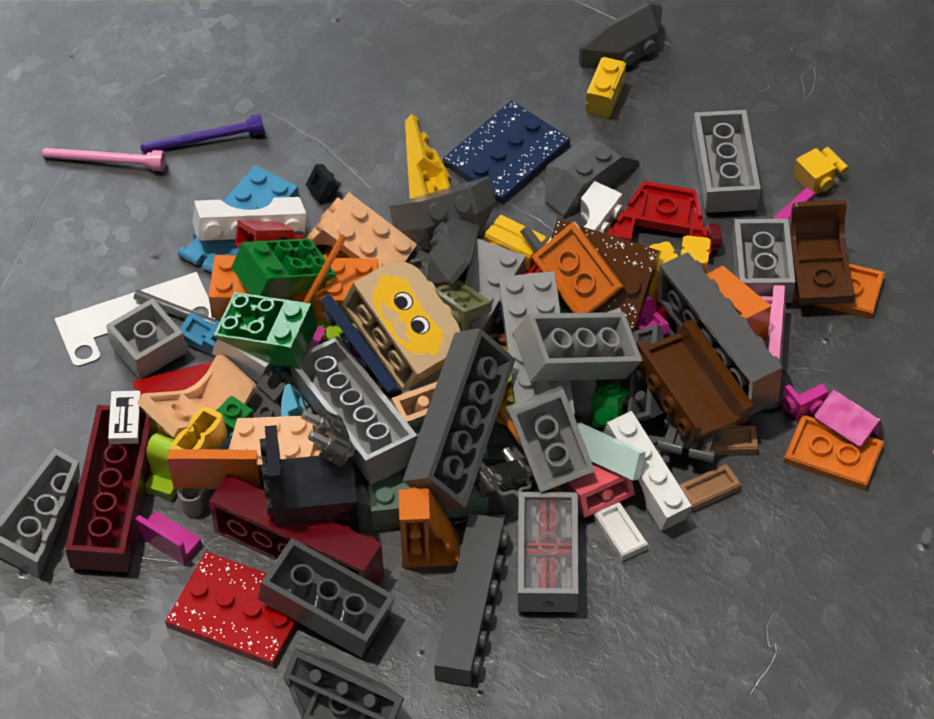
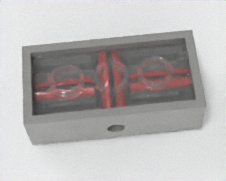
[518,492,578,612]

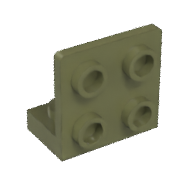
[436,280,492,332]

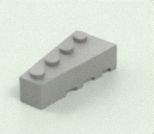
[0,448,80,579]

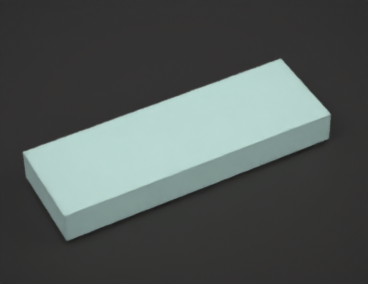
[577,423,646,480]

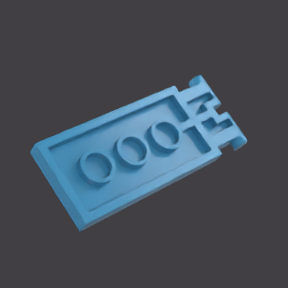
[178,166,299,273]

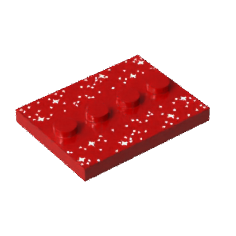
[165,551,298,668]

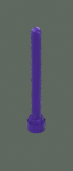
[140,114,265,153]

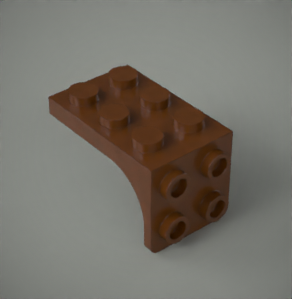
[789,200,855,305]

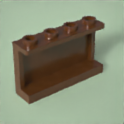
[635,319,754,445]

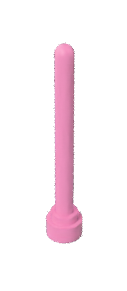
[42,148,166,172]

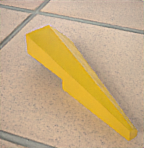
[405,114,451,199]

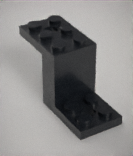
[260,425,360,534]

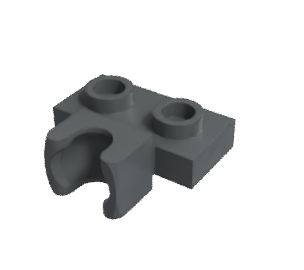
[247,370,287,418]

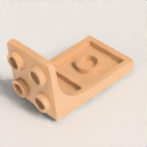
[306,192,417,268]
[137,355,256,438]
[228,415,337,471]

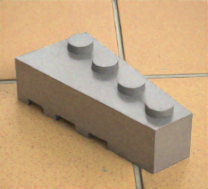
[465,238,526,335]

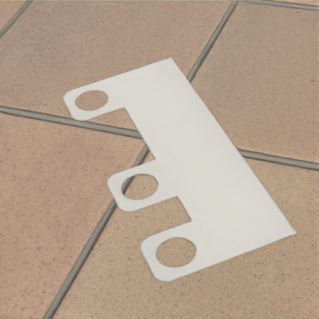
[55,272,215,365]

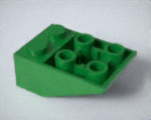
[231,238,336,300]
[213,292,319,369]

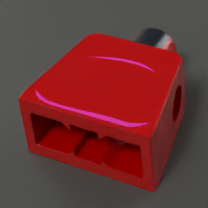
[235,220,304,248]

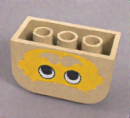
[342,261,460,392]

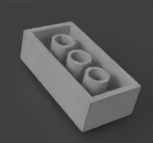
[692,110,761,213]
[513,312,642,382]

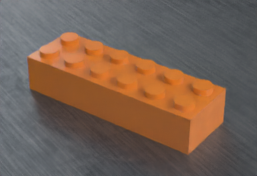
[208,255,379,322]

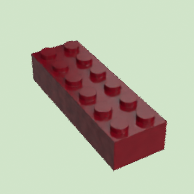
[65,405,157,573]
[209,474,384,585]

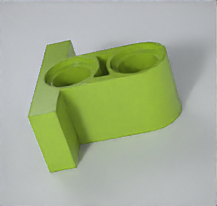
[145,433,177,501]

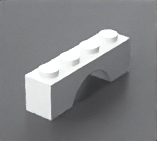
[546,181,624,244]
[193,197,306,241]
[604,411,692,531]

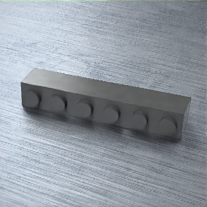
[434,513,509,686]

